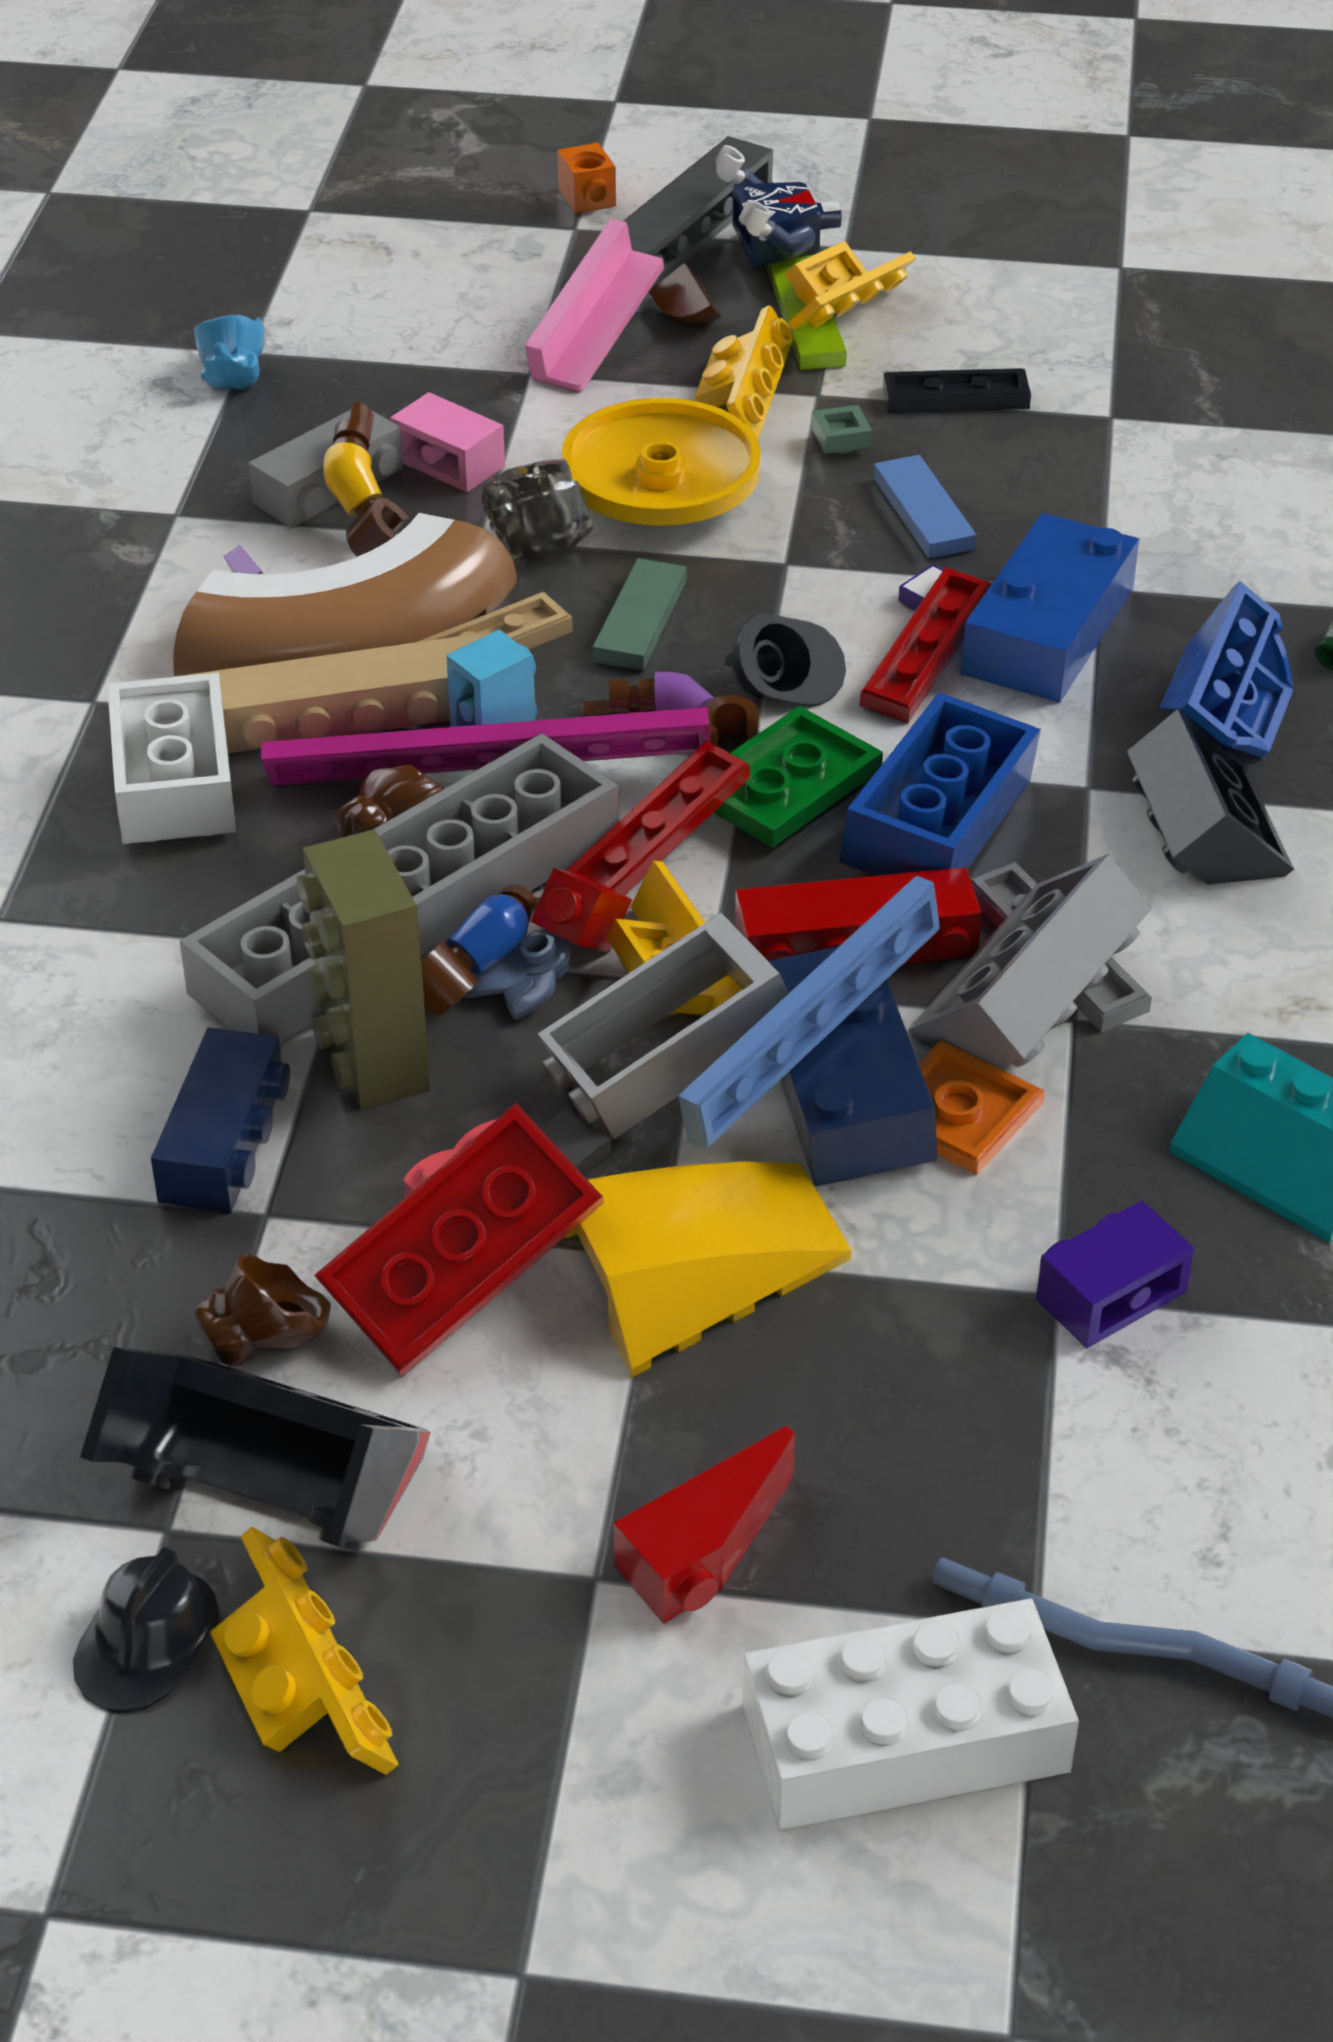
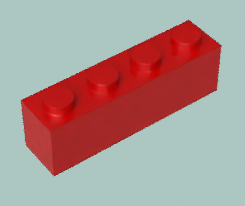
[735,867,982,965]

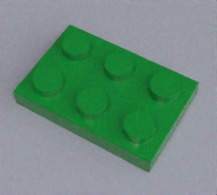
[714,705,883,848]

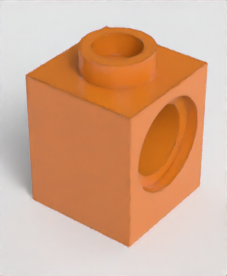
[557,143,616,214]

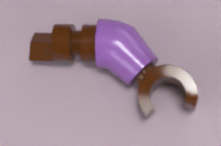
[583,671,760,747]

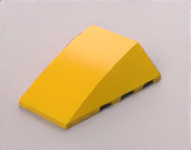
[563,1162,852,1378]

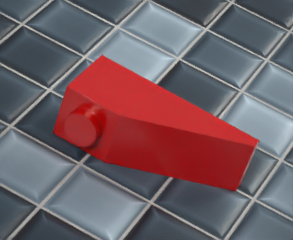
[613,1425,795,1624]

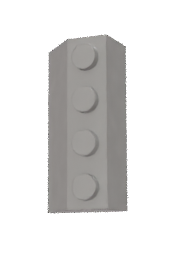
[909,854,1152,1068]

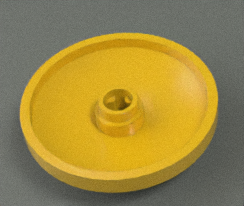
[562,398,761,526]

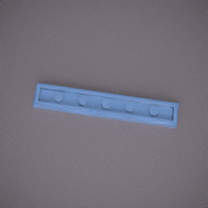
[678,875,940,1150]

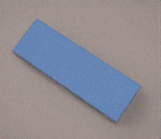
[873,455,977,559]

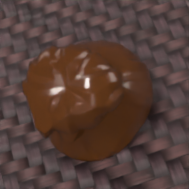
[333,765,444,838]
[195,1254,331,1367]

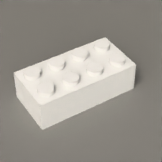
[743,1598,1079,1831]

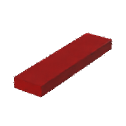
[859,567,992,723]
[566,740,751,895]

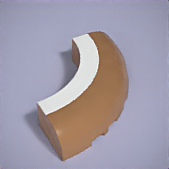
[173,513,517,676]

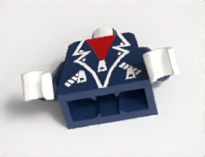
[715,145,842,267]

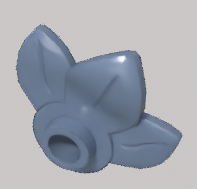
[463,929,571,1020]

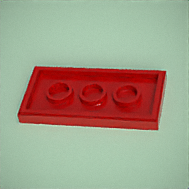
[314,1103,604,1377]

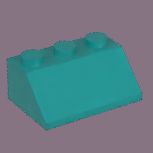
[1169,1032,1333,1243]

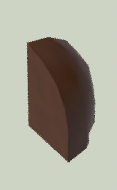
[649,263,721,325]

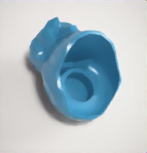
[194,315,265,390]

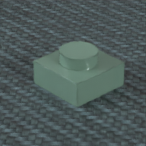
[811,405,872,454]

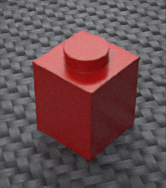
[530,868,633,953]

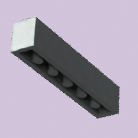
[588,136,773,294]

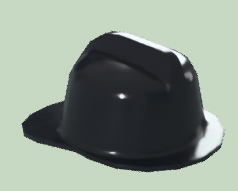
[724,613,846,705]
[73,1547,218,1712]

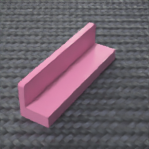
[525,218,664,392]

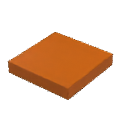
[918,1040,1045,1175]

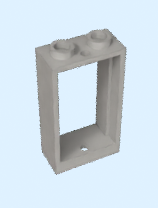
[538,913,789,1139]

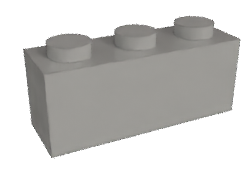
[248,410,403,529]

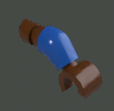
[421,885,541,1016]

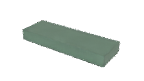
[593,558,687,671]

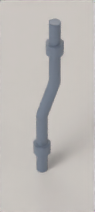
[932,1557,1333,1718]

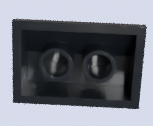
[1127,709,1294,885]

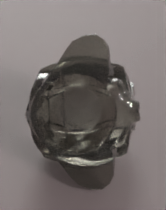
[481,458,595,562]

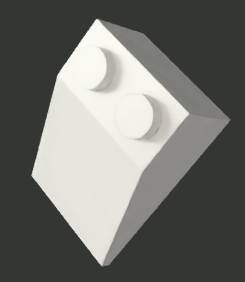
[107,673,236,844]

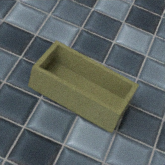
[297,829,430,1110]

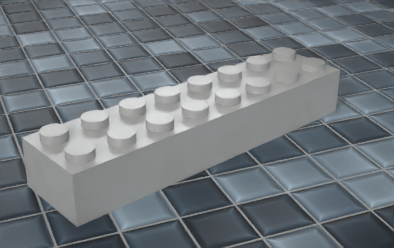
[179,733,619,1043]

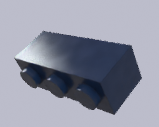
[151,1027,290,1213]

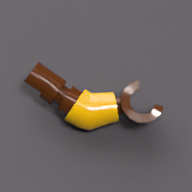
[323,402,410,557]

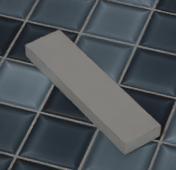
[971,862,1152,1032]

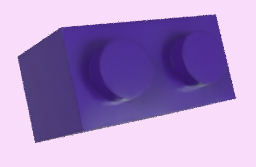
[1036,1200,1195,1349]

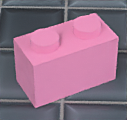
[390,392,505,493]

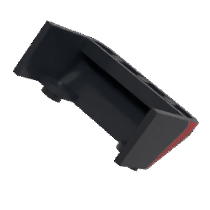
[80,1347,431,1551]

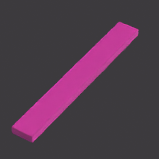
[261,707,711,786]

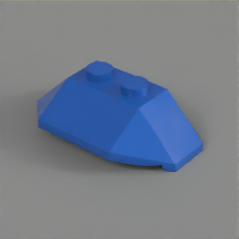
[1160,581,1294,758]

